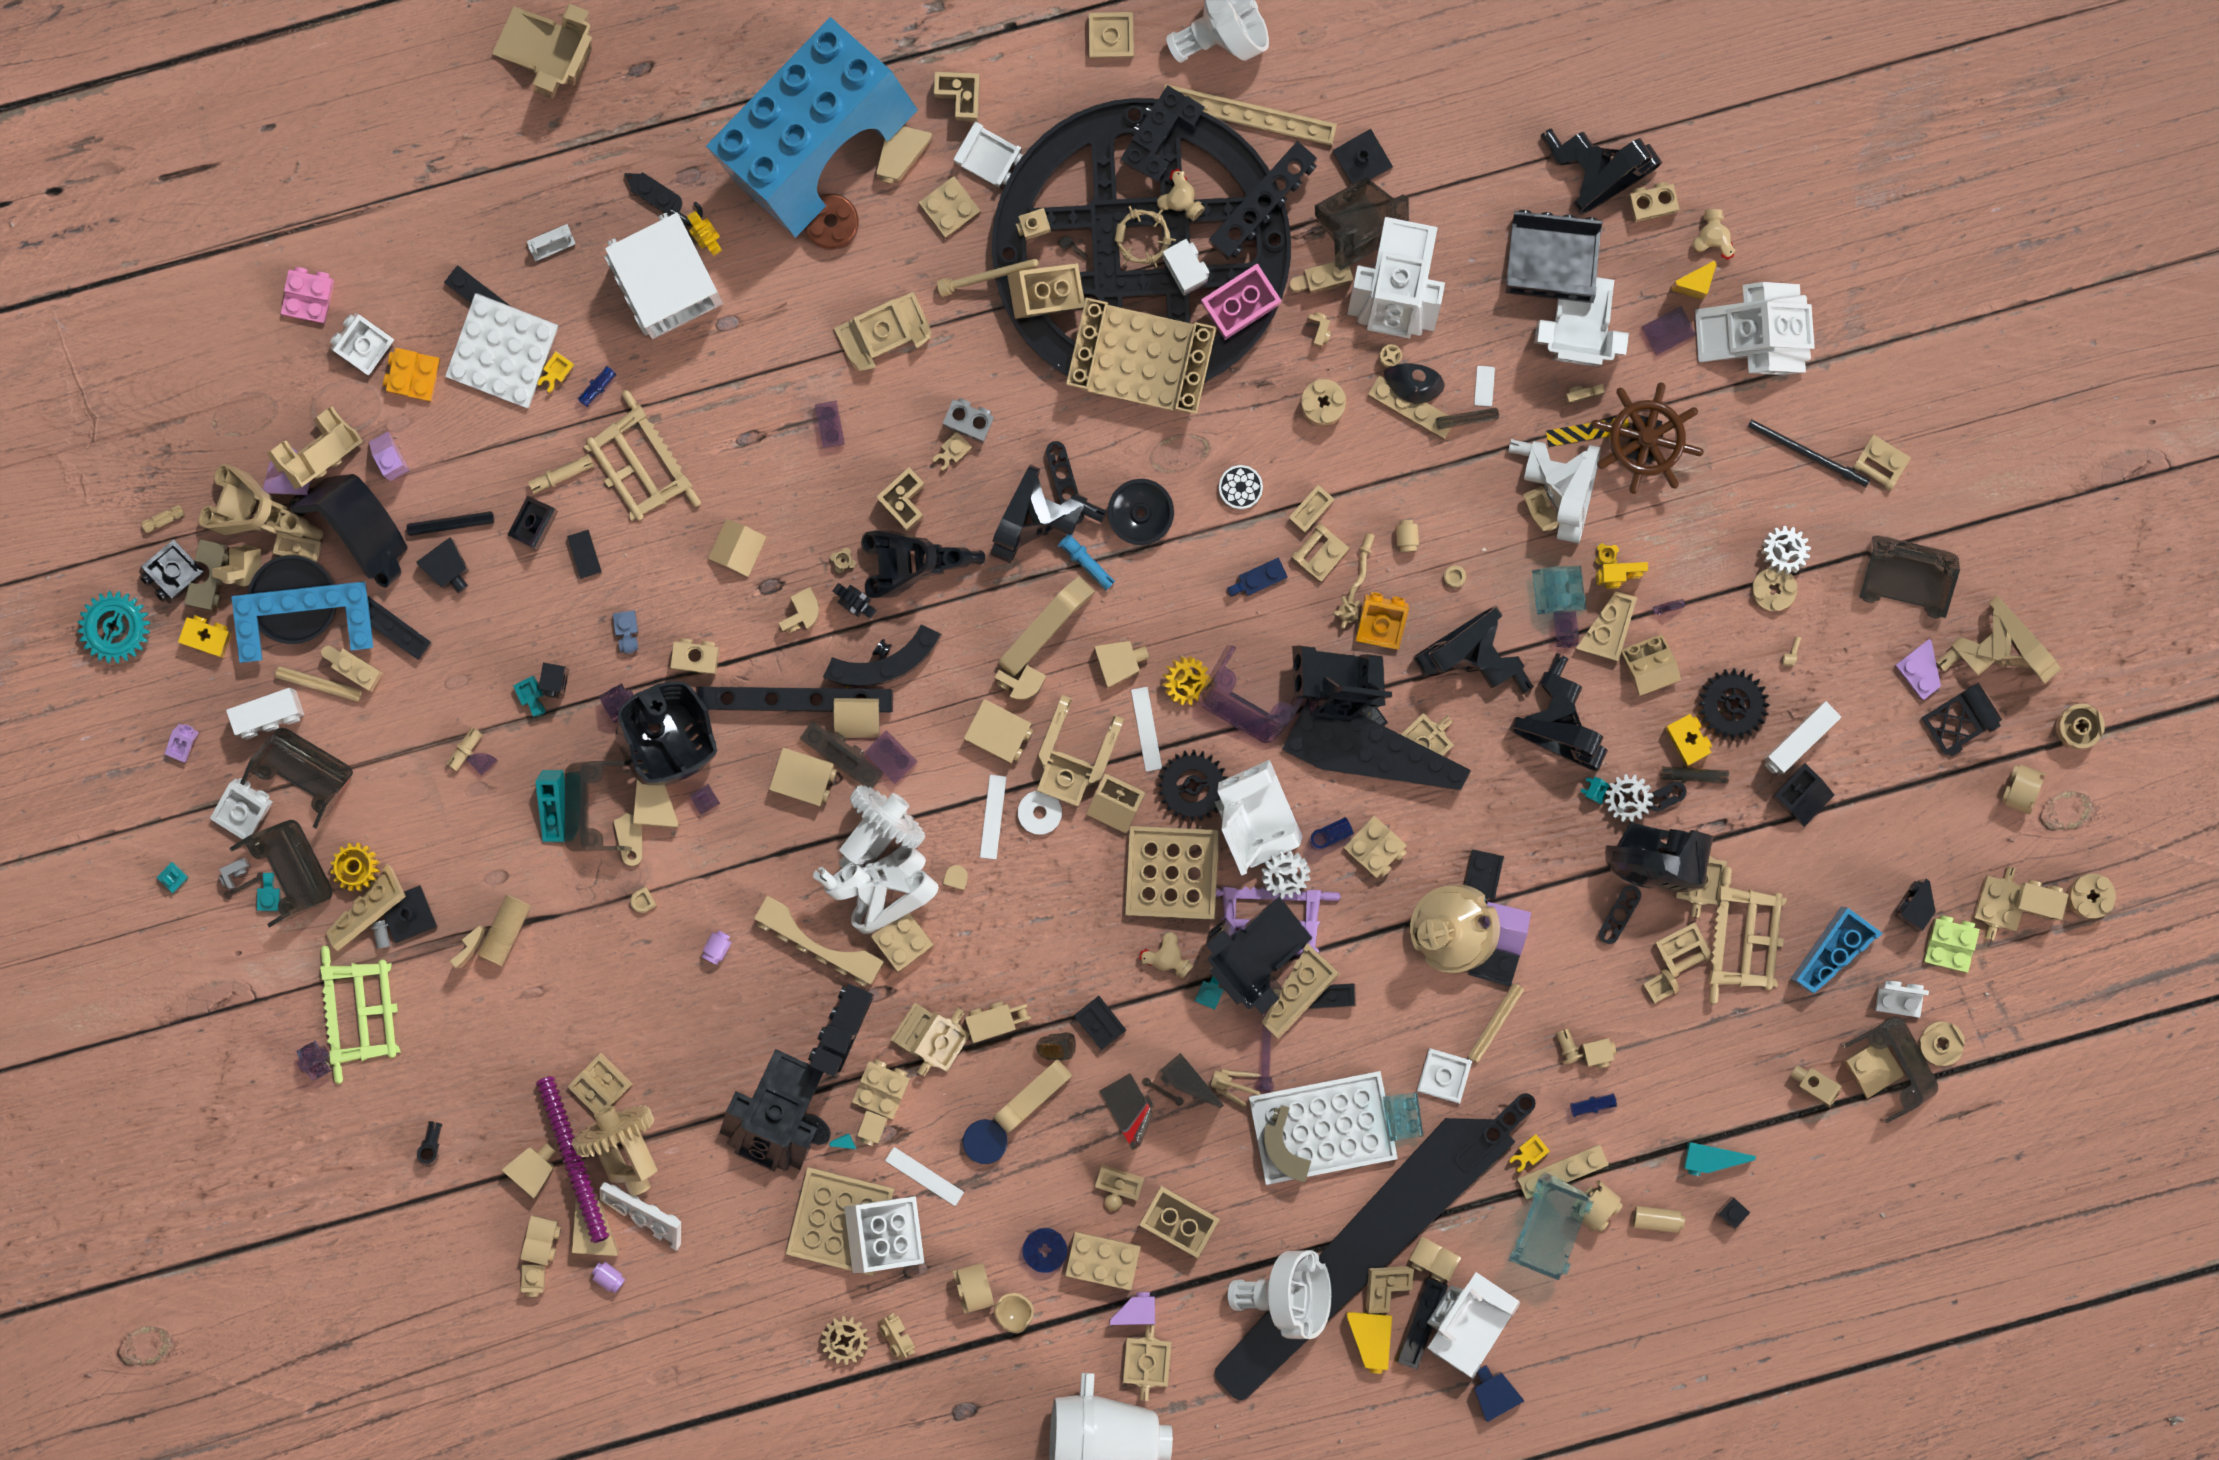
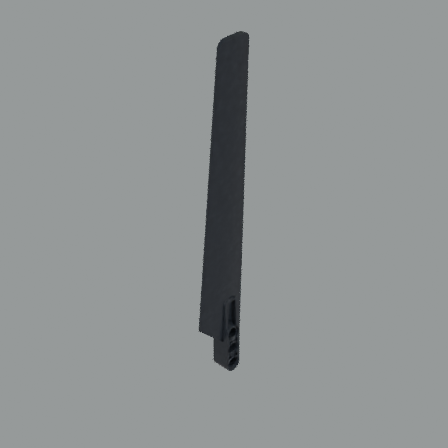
[1215,1093,1536,1400]

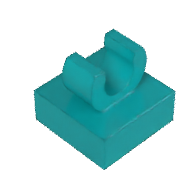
[1580,776,1610,805]
[156,862,189,893]

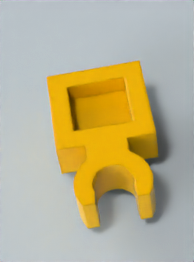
[537,352,574,393]
[1509,1134,1550,1172]

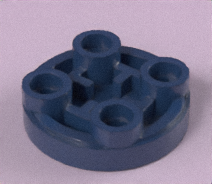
[963,1119,1008,1164]

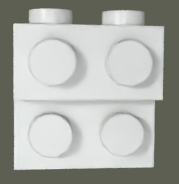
[330,313,394,376]
[210,778,273,842]

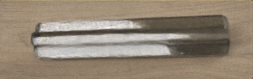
[1435,407,1499,429]

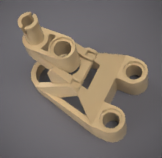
[198,464,324,541]
[1936,595,2062,683]

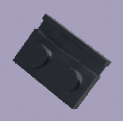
[1464,849,1504,900]
[1468,948,1520,987]
[1074,996,1126,1050]

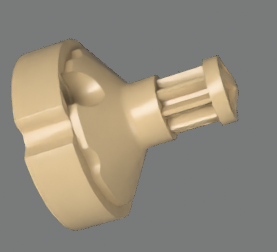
[1410,884,1500,973]

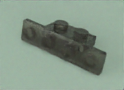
[800,721,883,789]

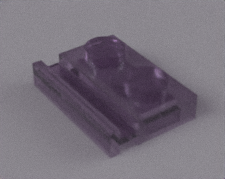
[1641,306,1696,356]
[864,730,918,784]

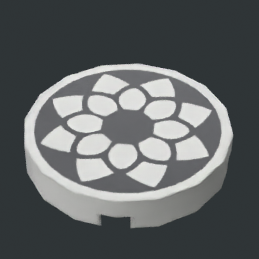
[1219,465,1263,510]

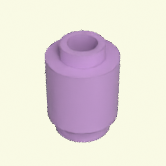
[702,930,732,965]
[591,1262,626,1293]

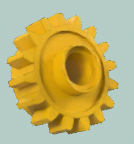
[330,843,380,892]

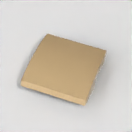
[834,698,879,738]
[450,926,487,968]
[568,1053,633,1114]

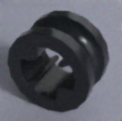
[872,638,892,660]

